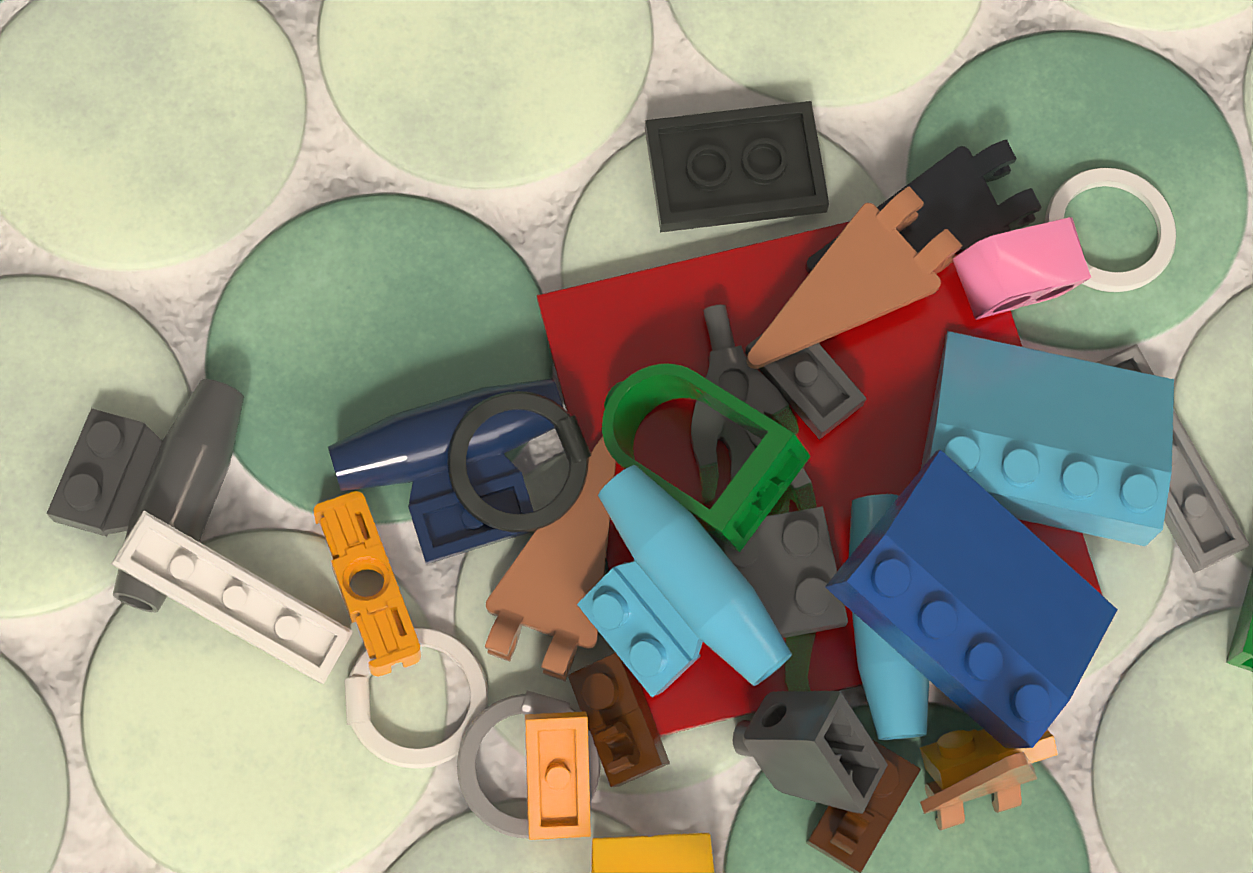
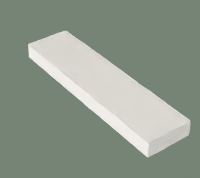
[111,511,353,684]

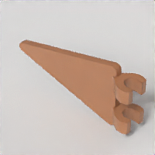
[746,186,962,369]
[485,437,616,682]
[920,752,1037,830]

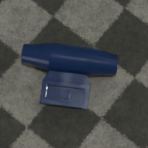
[328,378,563,565]

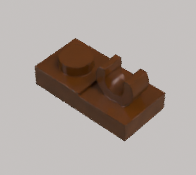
[567,652,670,787]
[806,739,921,873]

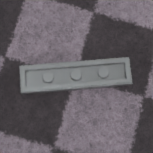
[1096,344,1249,573]

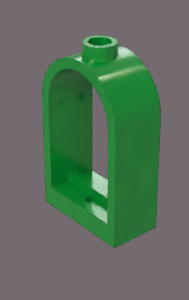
[602,364,811,552]

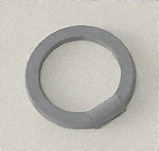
[457,690,600,839]

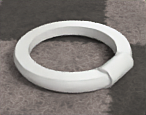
[1044,168,1176,292]
[345,627,488,768]

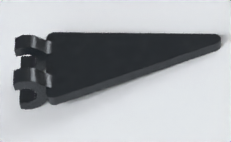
[806,140,1042,274]

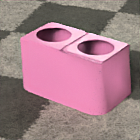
[953,217,1091,319]

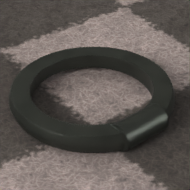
[447,391,591,532]

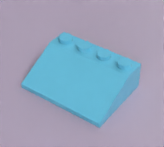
[921,331,1174,546]

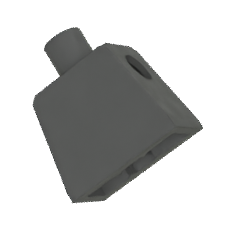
[732,691,888,814]

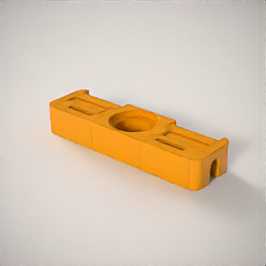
[313,491,421,677]

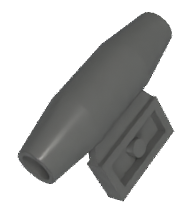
[46,379,244,613]

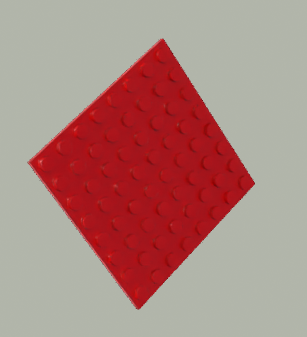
[537,221,1103,737]

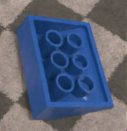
[825,450,1118,748]

